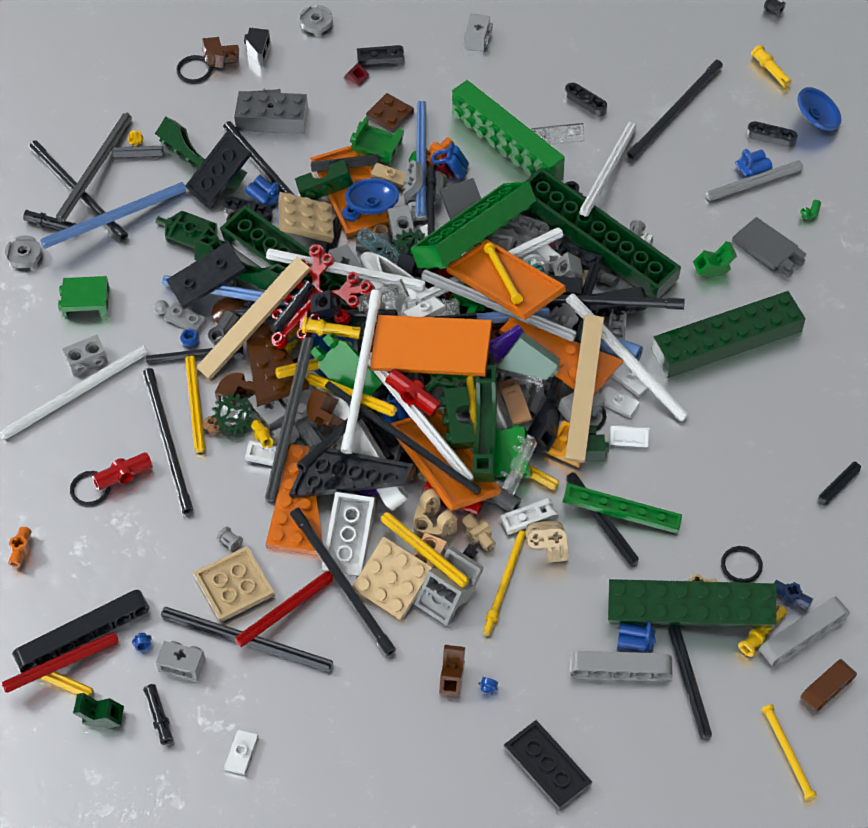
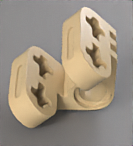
[413,488,457,541]
[525,521,568,563]

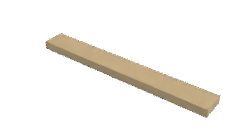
[196,257,312,380]
[565,314,604,463]

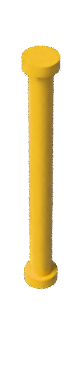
[484,243,523,304]
[761,704,818,801]

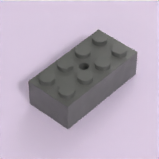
[234,91,308,134]

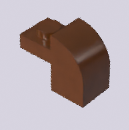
[202,37,239,68]
[215,373,255,406]
[307,388,345,427]
[439,645,465,696]

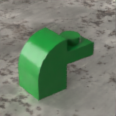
[693,241,737,278]

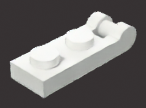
[500,499,559,535]

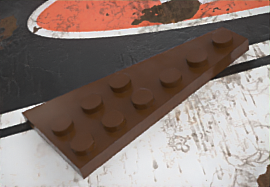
[246,321,309,407]

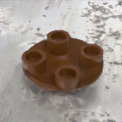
[211,297,245,325]

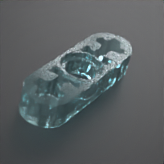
[357,228,401,265]

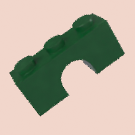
[295,159,353,200]
[439,387,475,450]

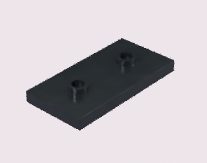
[185,131,253,209]
[166,241,247,309]
[504,720,592,810]

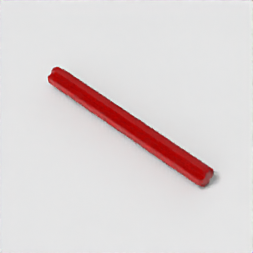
[235,571,333,647]
[1,632,119,693]

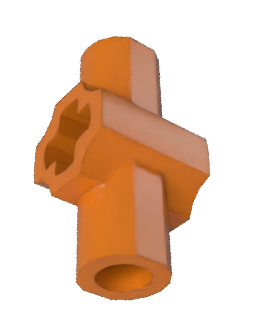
[426,137,455,167]
[8,527,32,568]

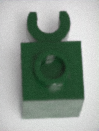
[585,425,609,462]

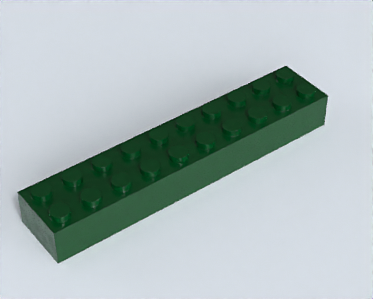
[525,167,681,298]
[220,205,370,327]

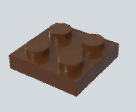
[366,93,414,133]

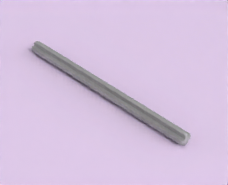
[421,270,577,341]

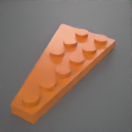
[499,317,624,397]
[266,444,323,555]

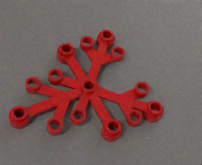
[271,244,376,349]

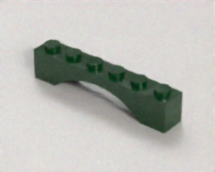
[155,116,248,190]
[194,234,286,290]
[473,365,498,482]

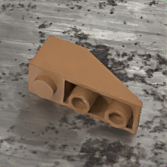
[498,376,532,426]

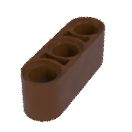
[800,659,857,713]

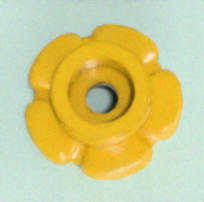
[128,130,143,146]

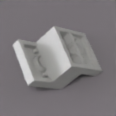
[414,546,484,626]

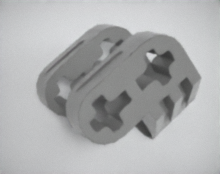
[403,160,443,206]

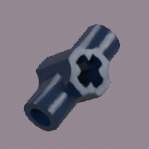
[774,580,813,610]

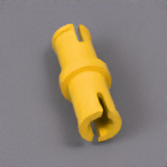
[251,420,274,448]

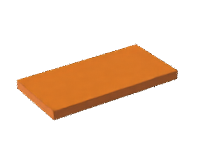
[310,145,389,238]
[446,239,566,320]
[370,315,492,376]
[391,409,501,511]

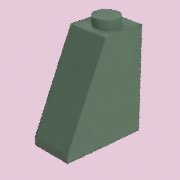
[498,332,561,380]

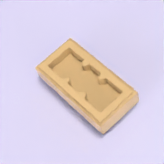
[370,162,406,190]

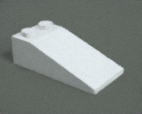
[321,492,377,576]

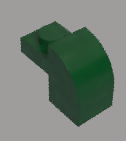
[73,693,124,728]

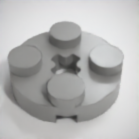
[300,5,333,36]
[5,235,42,268]
[548,303,579,329]

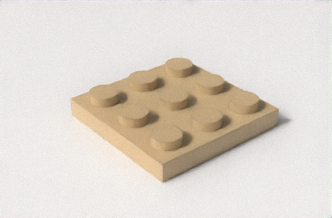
[278,192,334,243]
[352,537,433,620]
[193,546,275,623]

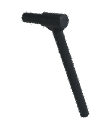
[146,345,244,363]

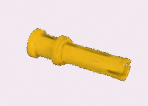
[751,45,792,88]
[302,317,361,340]
[738,604,787,657]

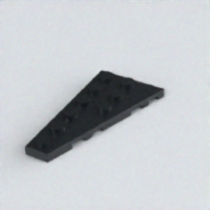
[289,445,416,498]

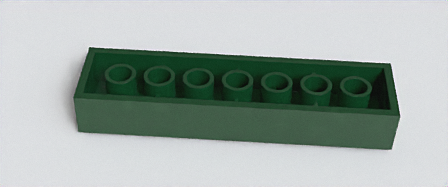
[651,291,806,378]
[608,579,777,628]

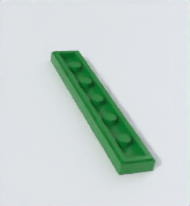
[562,483,682,534]

